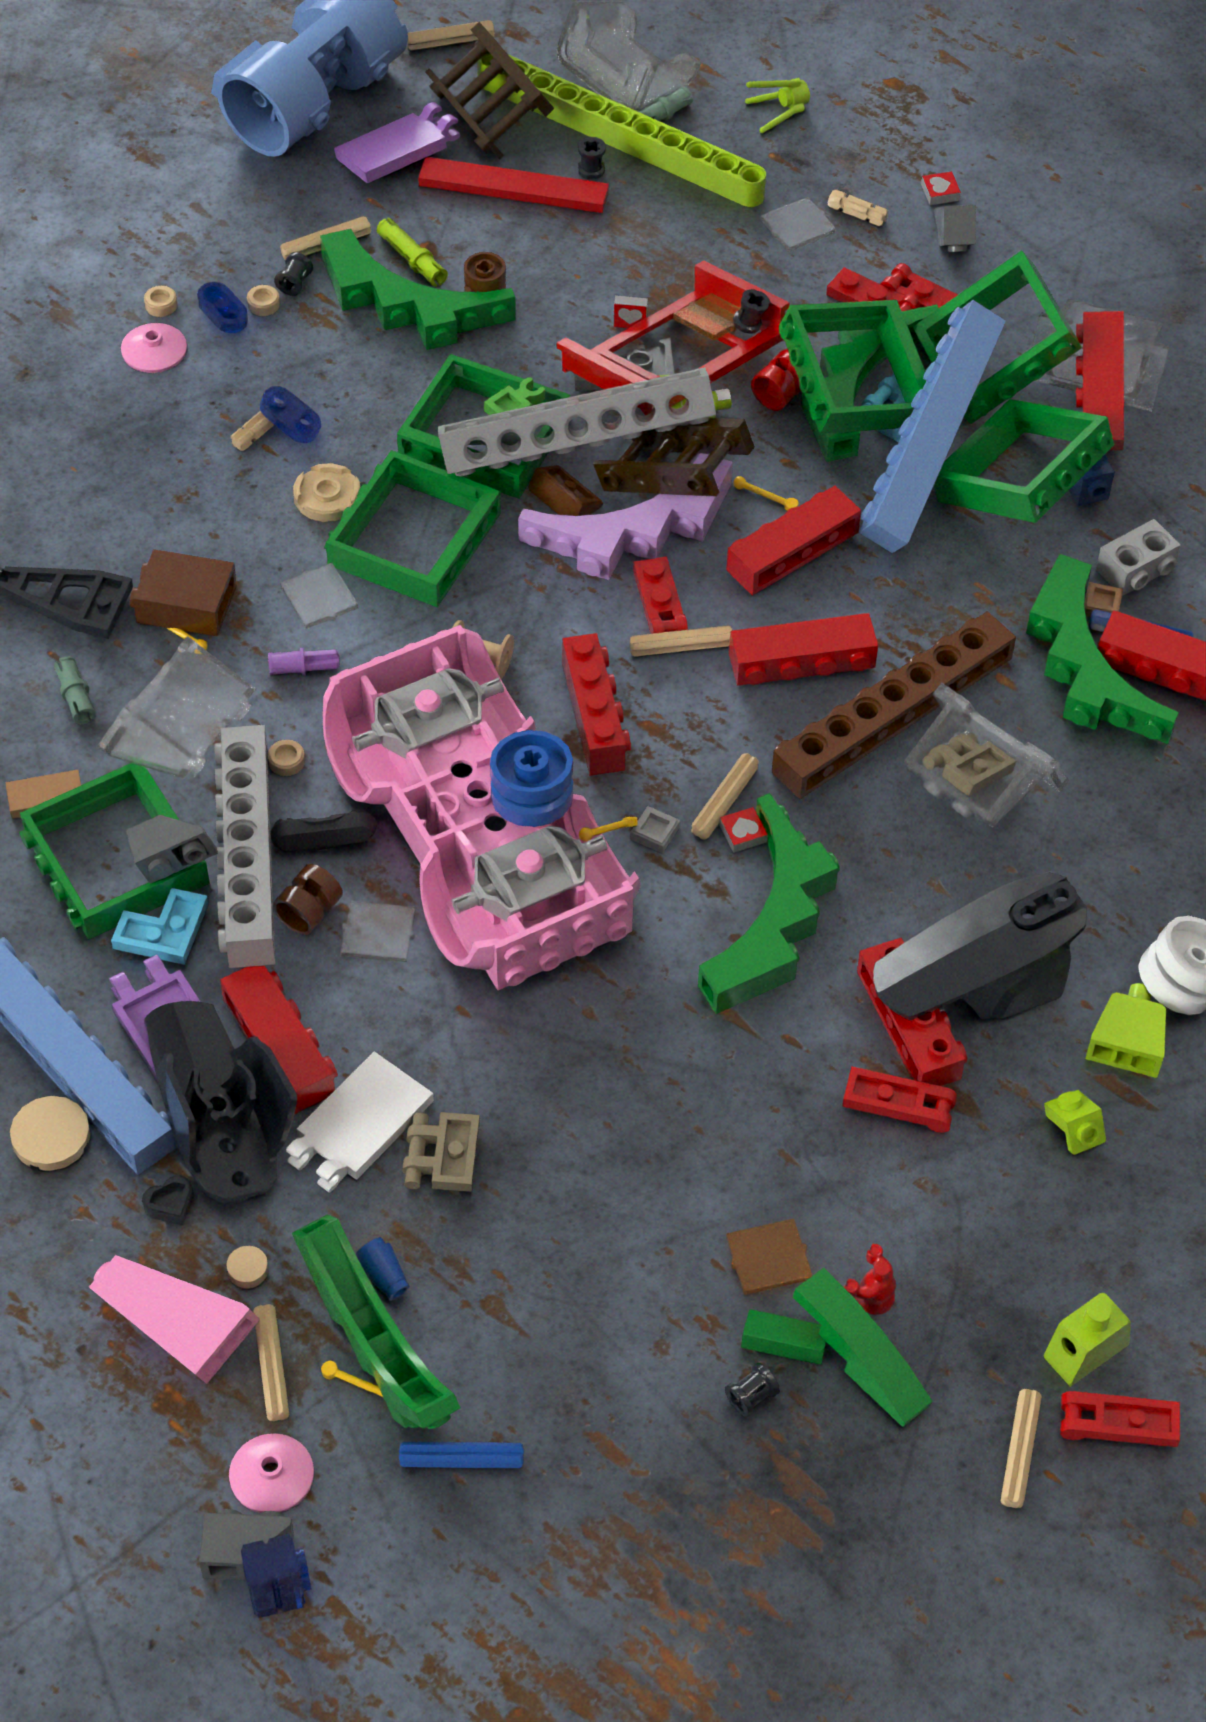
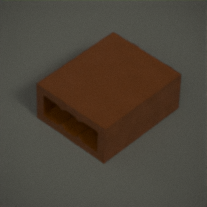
[130,549,237,636]

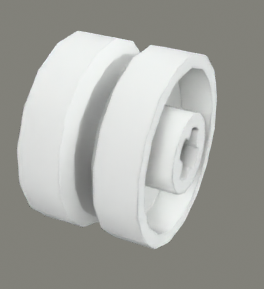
[1138,916,1206,1015]

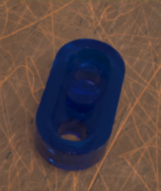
[197,282,248,333]
[260,386,321,443]

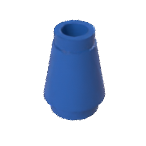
[356,1237,410,1300]

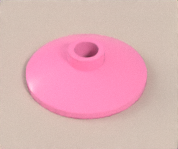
[121,323,187,373]
[229,1434,314,1513]

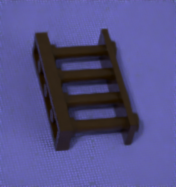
[425,21,555,160]
[593,418,755,497]

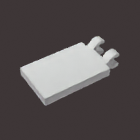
[286,1052,434,1193]

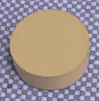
[247,285,280,316]
[144,286,178,317]
[268,740,305,776]
[227,1246,268,1289]

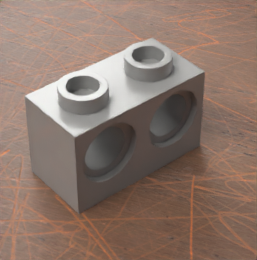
[1096,519,1181,596]

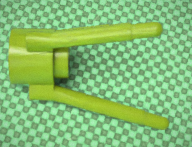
[745,77,810,134]

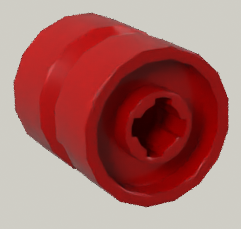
[751,349,801,411]

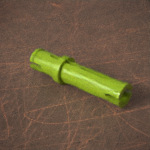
[377,217,448,287]

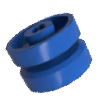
[490,730,573,827]

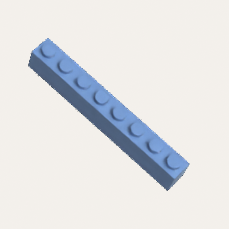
[859,300,1006,553]
[0,937,176,1175]

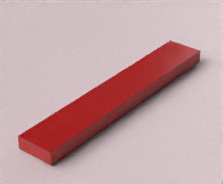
[418,157,609,213]

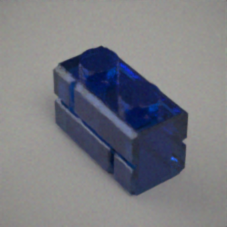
[241,1534,312,1618]

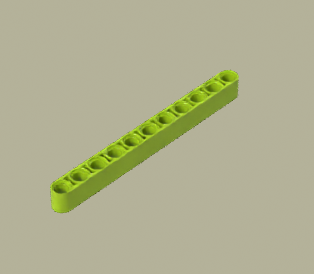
[477,54,766,207]

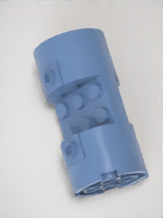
[211,0,408,157]

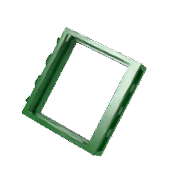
[913,250,1082,424]
[779,300,926,434]
[397,354,571,499]
[934,399,1114,523]
[324,450,501,608]
[19,759,210,940]

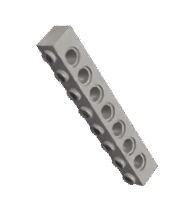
[438,367,716,476]
[215,725,276,968]

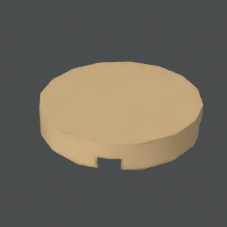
[293,463,360,522]
[10,1096,91,1171]

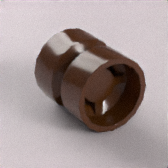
[464,252,506,292]
[273,864,343,935]

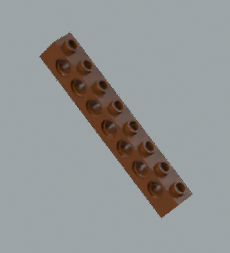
[772,611,1016,799]

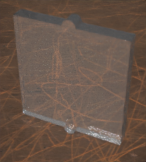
[761,197,836,252]
[280,563,358,629]
[341,901,415,962]

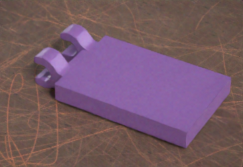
[334,102,460,183]
[109,954,201,1083]

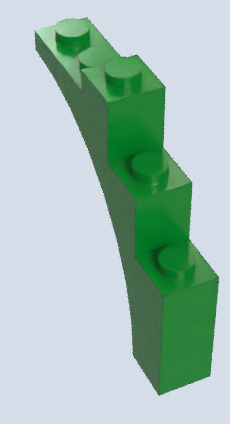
[320,229,516,350]
[801,304,939,462]
[1026,554,1179,744]
[698,793,840,1014]
[292,1214,461,1429]

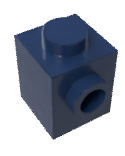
[1069,455,1115,507]

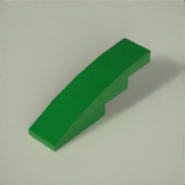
[792,1267,932,1427]

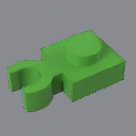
[484,377,545,415]

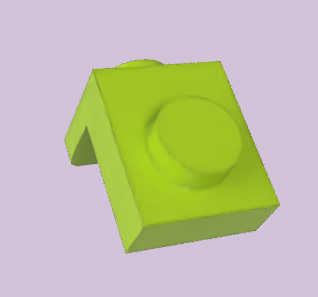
[1044,1090,1106,1155]

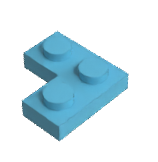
[111,888,209,965]

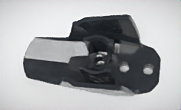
[873,872,1087,1020]
[144,1001,297,1204]

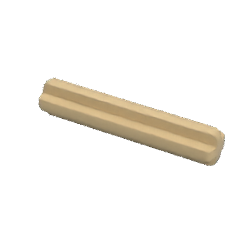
[407,20,495,51]
[280,216,371,260]
[629,625,732,657]
[691,753,759,840]
[253,1304,289,1422]
[1000,1389,1042,1508]

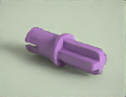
[268,647,340,676]

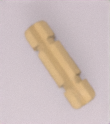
[828,189,888,227]
[231,400,285,451]

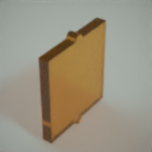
[673,293,740,340]
[726,1218,812,1295]

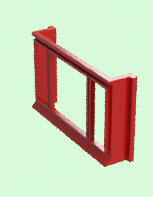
[556,260,790,416]

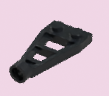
[0,566,133,639]

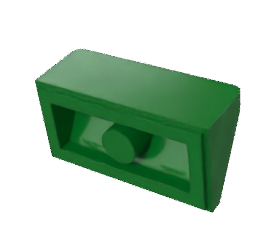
[741,1309,826,1365]

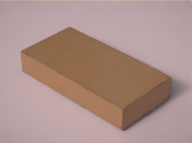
[5,770,81,819]

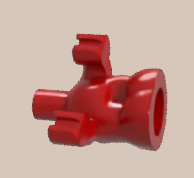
[843,1244,896,1315]

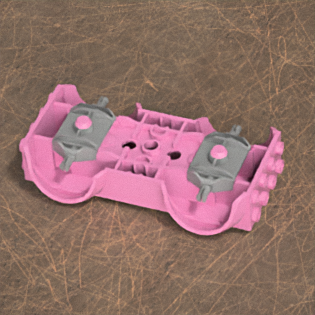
[323,625,641,990]

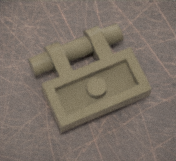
[923,733,1017,796]
[402,1112,480,1192]

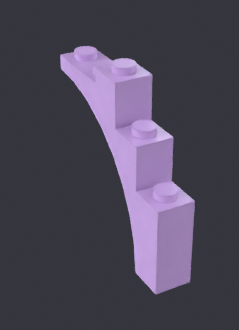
[518,453,732,580]

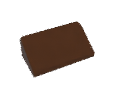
[528,465,603,516]

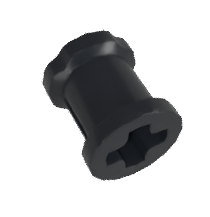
[578,137,606,179]
[274,252,313,296]
[733,289,770,334]
[725,1362,780,1417]

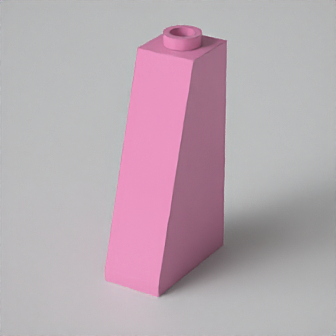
[89,1255,260,1384]

